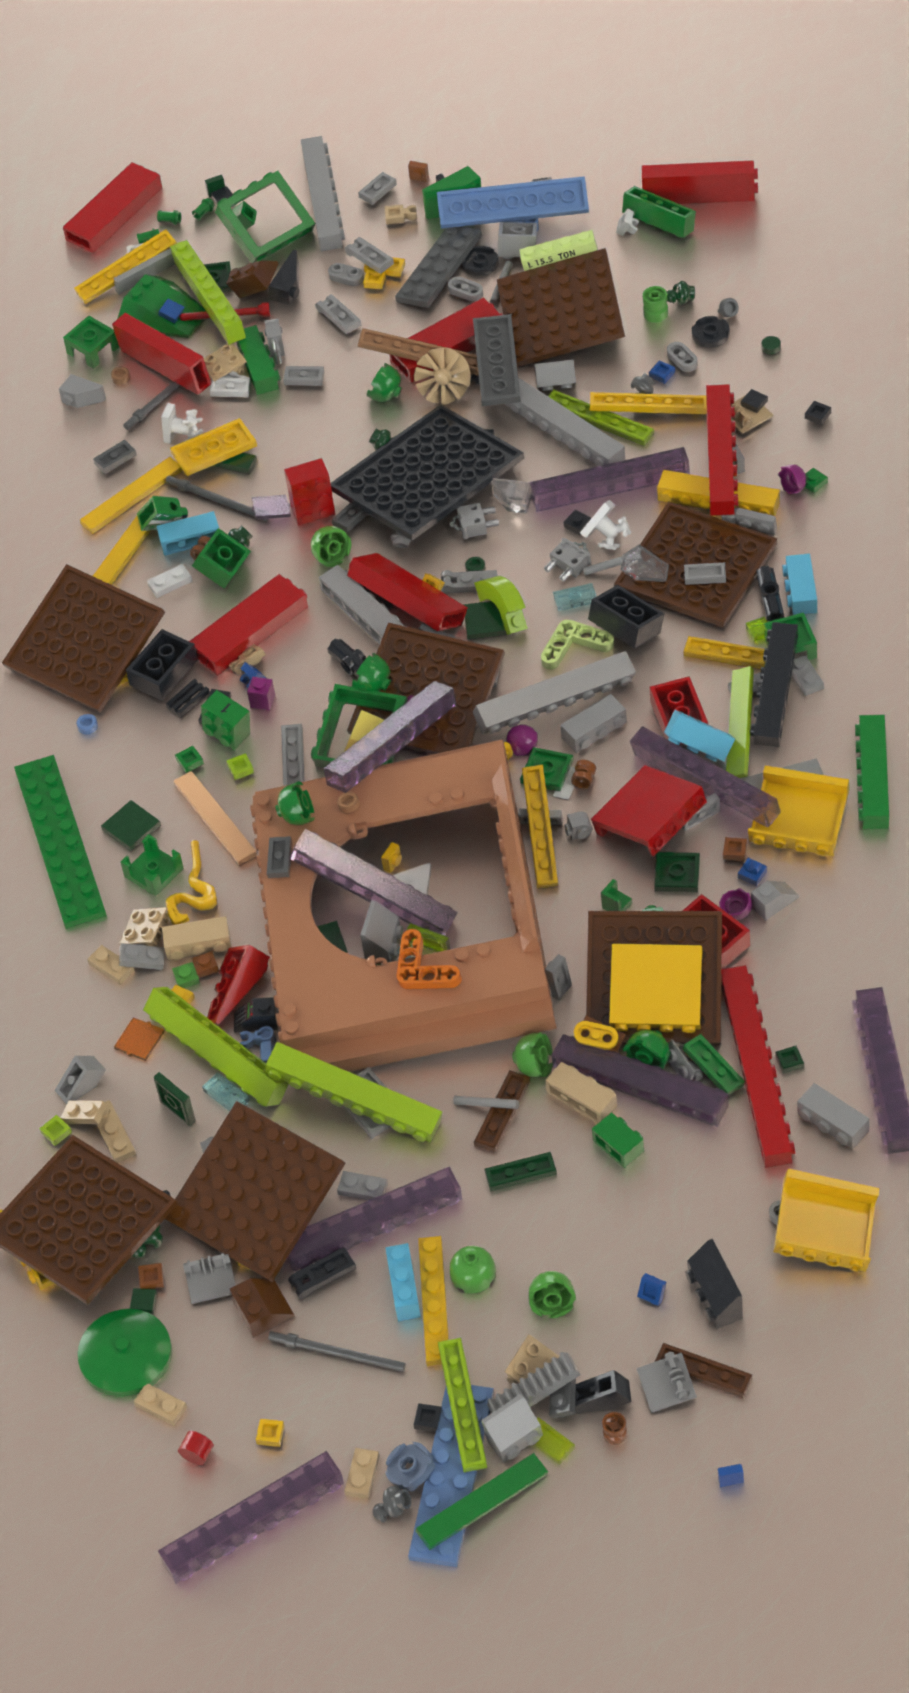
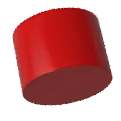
[178,1431,214,1465]

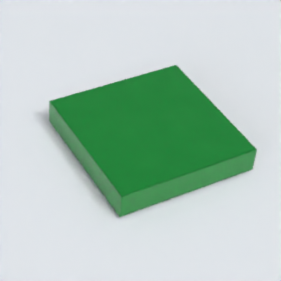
[520,747,574,792]

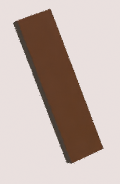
[474,1070,531,1153]
[654,1343,752,1398]

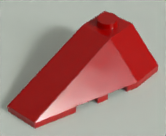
[207,945,270,1025]

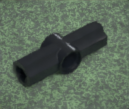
[756,565,784,621]
[327,638,366,678]

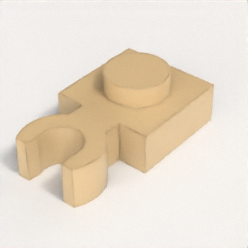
[385,204,417,224]
[229,644,266,675]

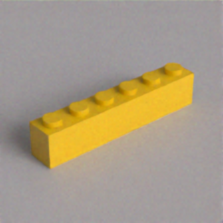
[657,470,780,516]

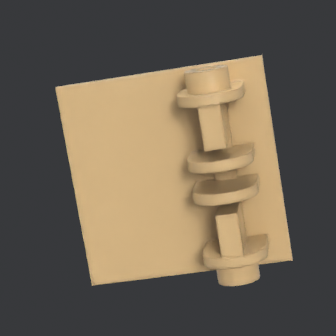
[204,343,247,382]
[730,396,774,434]
[119,907,169,947]
[504,1334,560,1400]

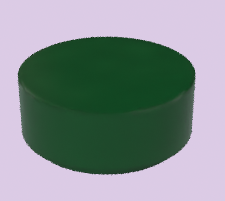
[761,336,781,354]
[465,557,486,572]

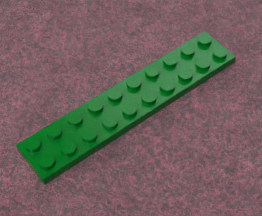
[14,755,107,929]

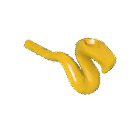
[165,840,217,925]

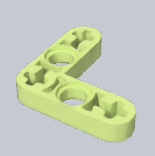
[541,620,614,670]

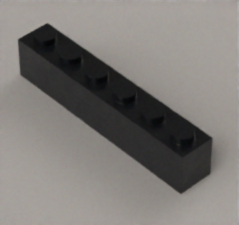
[750,622,799,747]

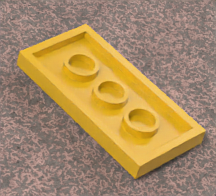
[170,418,257,476]

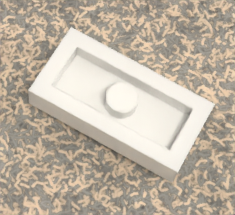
[147,564,193,598]

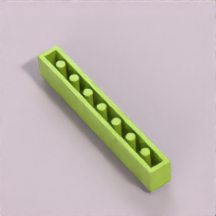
[170,240,246,345]
[143,987,289,1107]
[266,1042,442,1143]

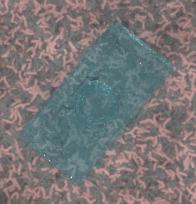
[553,583,597,611]
[202,1072,250,1111]

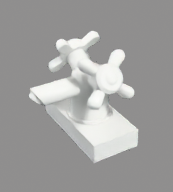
[161,403,203,444]
[580,500,631,550]

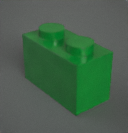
[592,1112,644,1168]

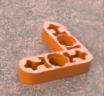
[396,929,462,989]

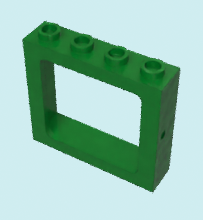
[215,170,316,263]
[311,684,407,773]

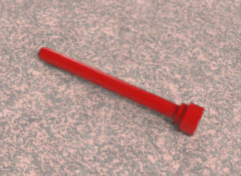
[179,302,270,321]

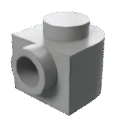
[564,811,593,840]

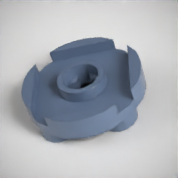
[385,1442,435,1492]

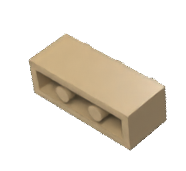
[162,916,231,960]
[545,1062,617,1123]

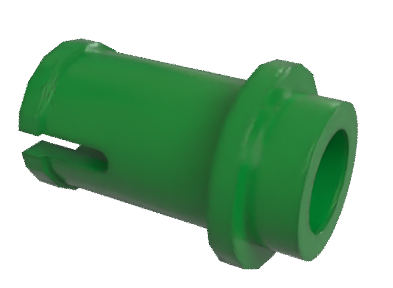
[192,198,215,221]
[157,210,182,225]
[137,228,160,244]

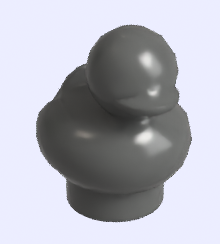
[631,373,656,394]
[372,1486,411,1522]

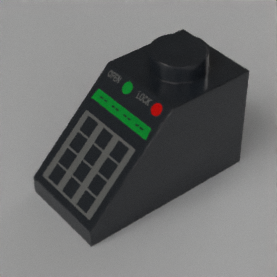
[234,997,279,1033]

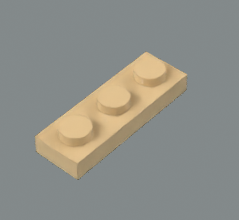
[96,1100,136,1163]

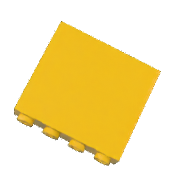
[748,765,850,856]
[609,944,703,1033]
[773,1168,879,1272]

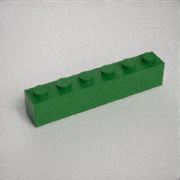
[855,715,889,829]

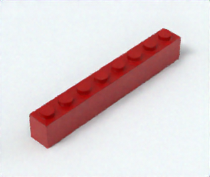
[706,384,738,516]

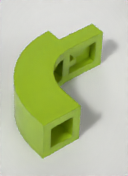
[474,576,528,635]

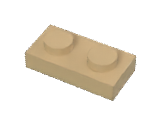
[87,945,135,985]
[60,1100,107,1124]
[134,1384,187,1426]
[344,1448,380,1499]

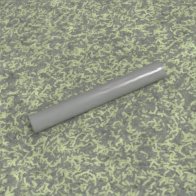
[490,261,513,305]
[583,551,643,575]
[453,1095,519,1109]

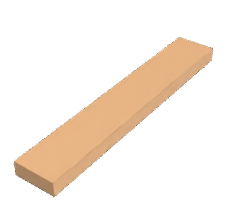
[174,771,257,866]

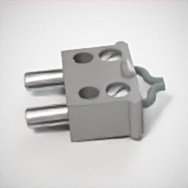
[264,319,285,365]
[450,503,499,539]
[544,538,592,582]

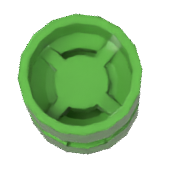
[642,286,668,323]

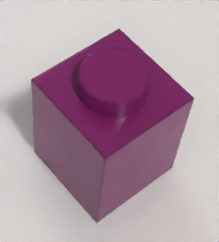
[247,677,275,711]

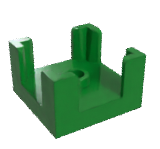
[63,316,119,369]
[764,612,817,660]
[120,834,184,897]

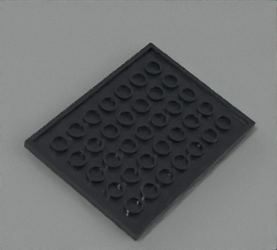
[330,404,524,541]

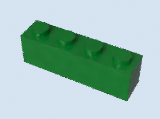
[622,186,696,238]
[237,325,280,395]

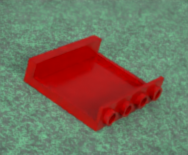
[591,765,707,857]

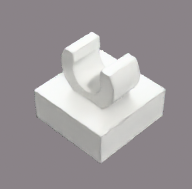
[616,209,639,236]

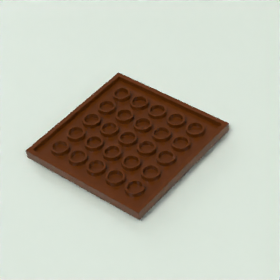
[497,248,625,367]
[614,501,777,628]
[2,564,165,713]
[347,622,505,754]
[586,911,722,1045]
[165,1101,346,1282]
[0,1135,178,1305]

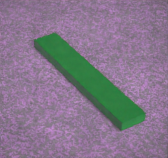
[415,1453,548,1550]

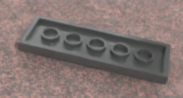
[395,226,482,308]
[473,314,521,406]

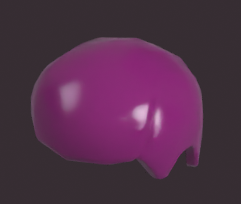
[778,464,806,494]
[506,724,538,756]
[719,888,752,921]

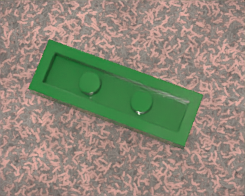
[682,1034,745,1097]

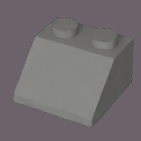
[498,222,537,259]
[534,360,576,391]
[360,900,403,963]
[481,1394,543,1463]

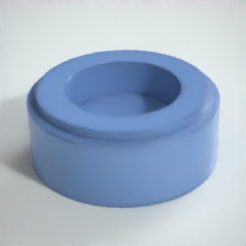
[76,714,98,735]

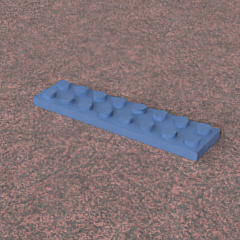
[437,176,589,229]
[408,1385,494,1567]

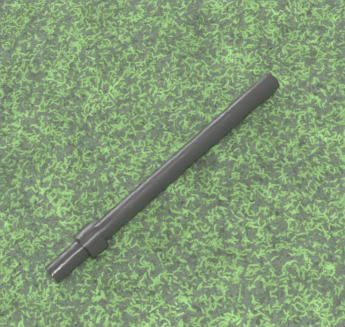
[123,381,181,430]
[166,475,269,521]
[268,1331,406,1372]

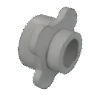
[391,532,411,548]

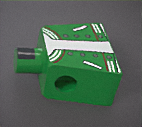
[137,496,188,531]

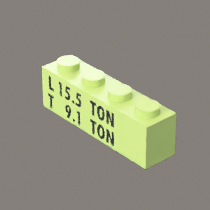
[519,230,598,271]

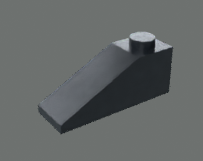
[268,249,300,305]
[575,1370,631,1414]

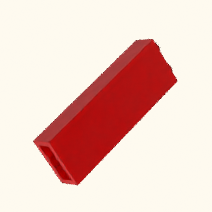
[642,160,758,204]
[63,162,162,253]
[389,297,503,383]
[112,313,211,395]
[347,553,468,631]
[189,574,308,676]

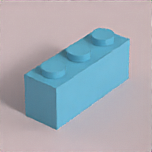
[156,511,219,556]
[782,554,817,615]
[664,710,735,762]
[385,1243,421,1322]

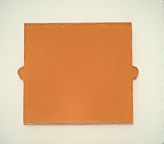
[114,1017,165,1061]

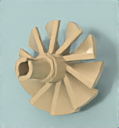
[414,347,471,405]

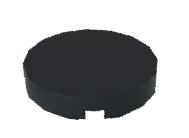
[462,246,499,276]
[692,316,730,348]

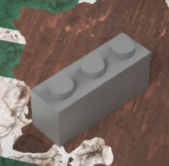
[560,694,627,753]
[797,1083,870,1149]

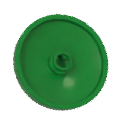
[77,1309,172,1397]

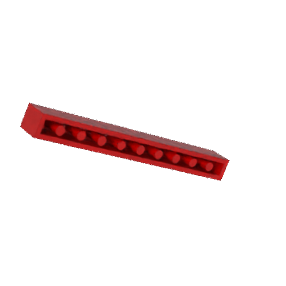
[721,965,795,1168]

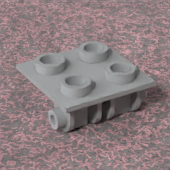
[183,1252,235,1304]
[636,1352,697,1413]

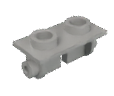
[668,1039,703,1087]

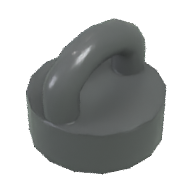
[717,298,739,318]

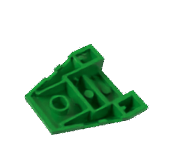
[117,274,206,338]

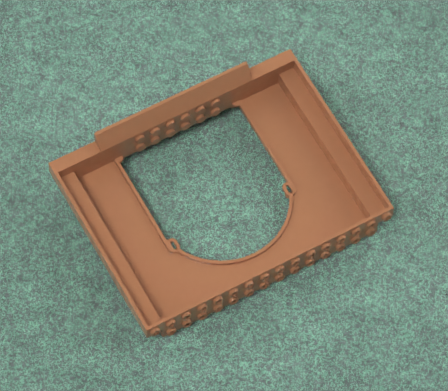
[250,740,557,1072]

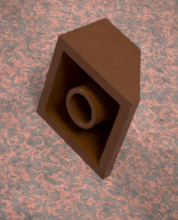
[226,261,279,299]
[229,1278,295,1338]

